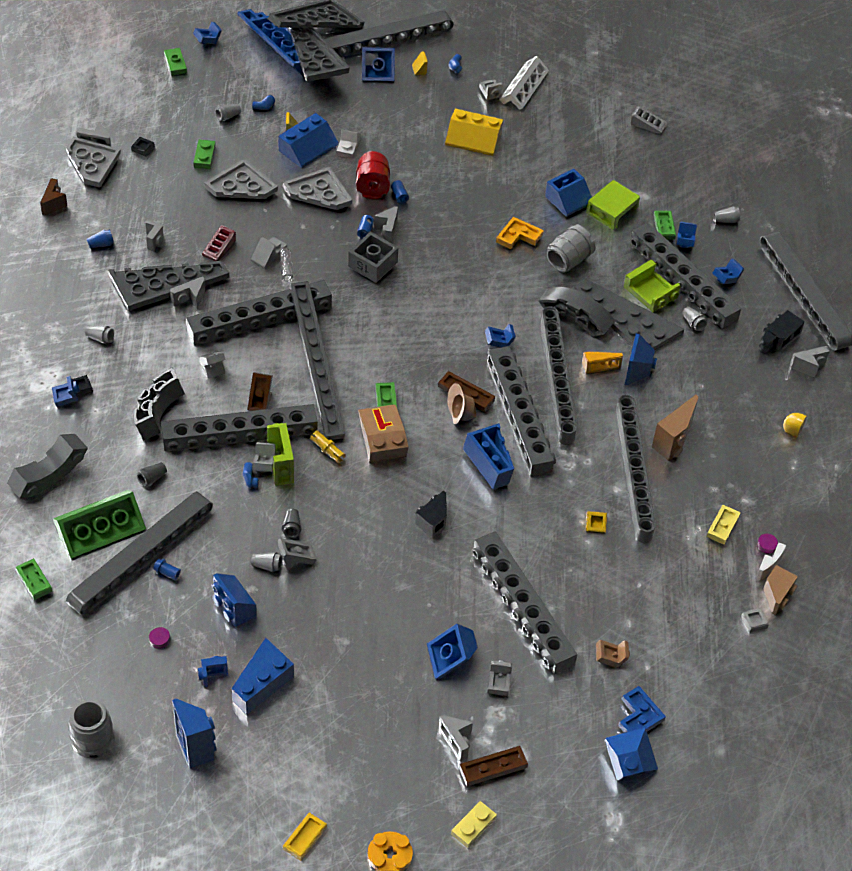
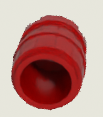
[356,151,390,199]

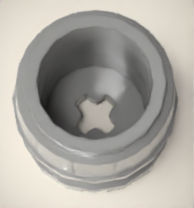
[546,225,596,272]
[68,699,114,757]

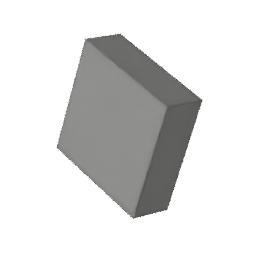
[741,608,769,633]

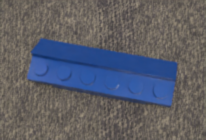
[237,9,304,77]

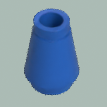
[87,229,114,249]

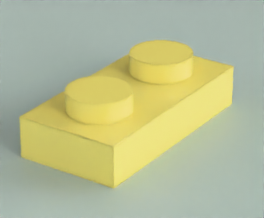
[706,505,741,545]
[451,801,497,848]

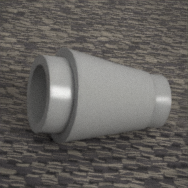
[215,104,241,121]
[714,206,740,223]
[682,307,707,331]
[85,326,115,344]
[251,552,283,572]

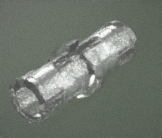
[279,248,294,282]

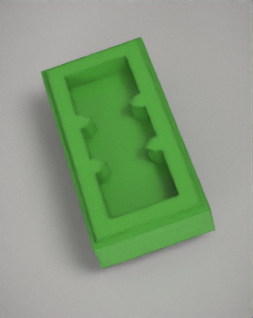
[164,48,187,75]
[654,211,676,240]
[15,558,53,600]

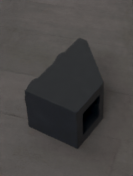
[415,490,447,538]

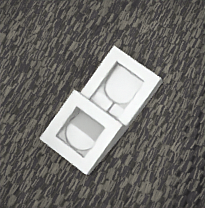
[755,543,786,582]

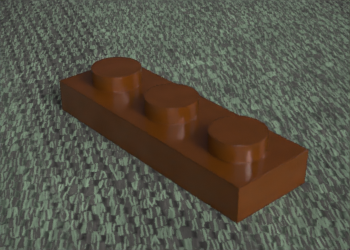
[438,371,495,412]
[459,746,528,786]

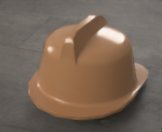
[447,383,476,424]

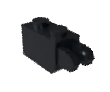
[759,310,805,353]

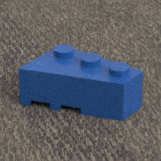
[463,423,514,489]
[232,638,294,715]

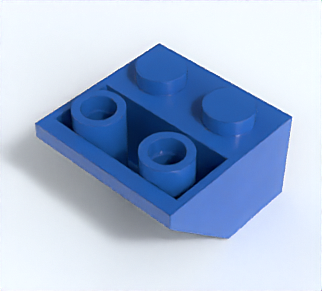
[545,169,592,217]
[212,573,257,627]

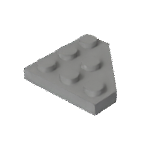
[66,137,121,187]
[204,159,278,199]
[283,167,352,210]

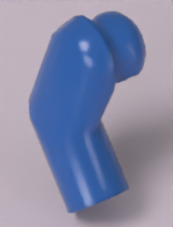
[242,462,259,489]

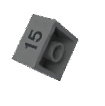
[348,232,399,283]

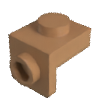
[596,640,630,668]

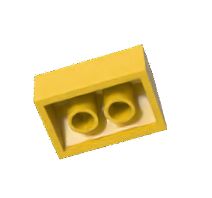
[445,109,503,156]

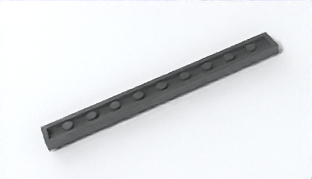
[290,281,345,440]

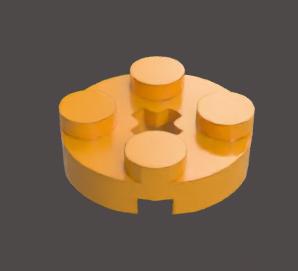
[367,831,413,871]

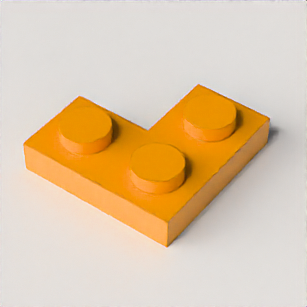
[496,217,544,249]

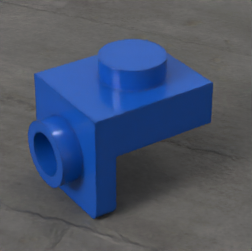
[193,22,222,44]
[677,222,697,248]
[712,259,744,284]
[485,324,516,348]
[52,376,80,407]
[198,656,228,687]

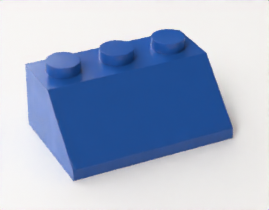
[278,113,339,168]
[172,699,217,768]

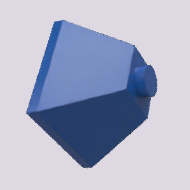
[362,47,395,81]
[624,333,657,385]
[427,624,478,680]
[605,728,658,781]

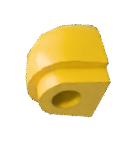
[783,413,807,438]

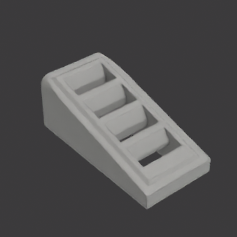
[630,106,667,135]

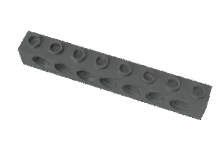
[630,223,742,329]
[186,280,332,345]
[487,346,556,477]
[161,404,318,451]
[472,531,578,674]

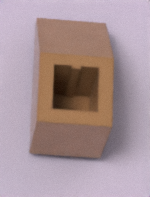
[763,565,798,615]

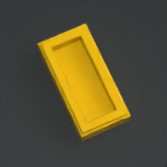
[283,812,327,861]

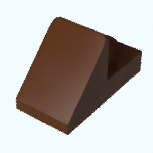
[40,178,67,215]
[247,372,273,411]

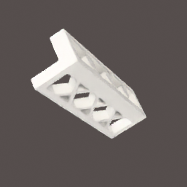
[499,56,549,110]

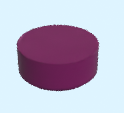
[757,533,778,554]
[149,627,171,649]

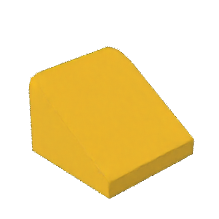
[412,51,428,75]
[286,112,298,131]
[586,511,607,533]

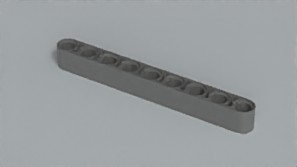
[324,11,454,57]
[760,232,852,351]
[541,307,577,445]
[616,395,655,543]
[66,491,213,615]

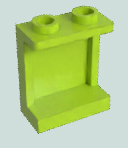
[586,180,640,230]
[623,259,681,312]
[267,423,294,486]

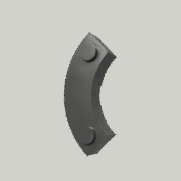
[538,287,615,337]
[133,367,185,441]
[7,434,88,498]

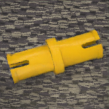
[310,430,346,463]

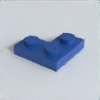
[618,686,666,733]

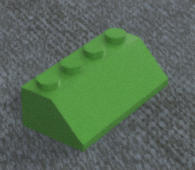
[53,490,146,558]

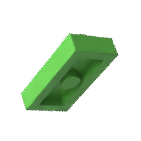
[193,139,216,169]
[375,382,397,407]

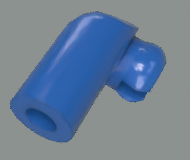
[449,54,462,74]
[252,95,275,110]

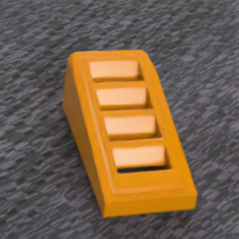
[582,352,623,374]

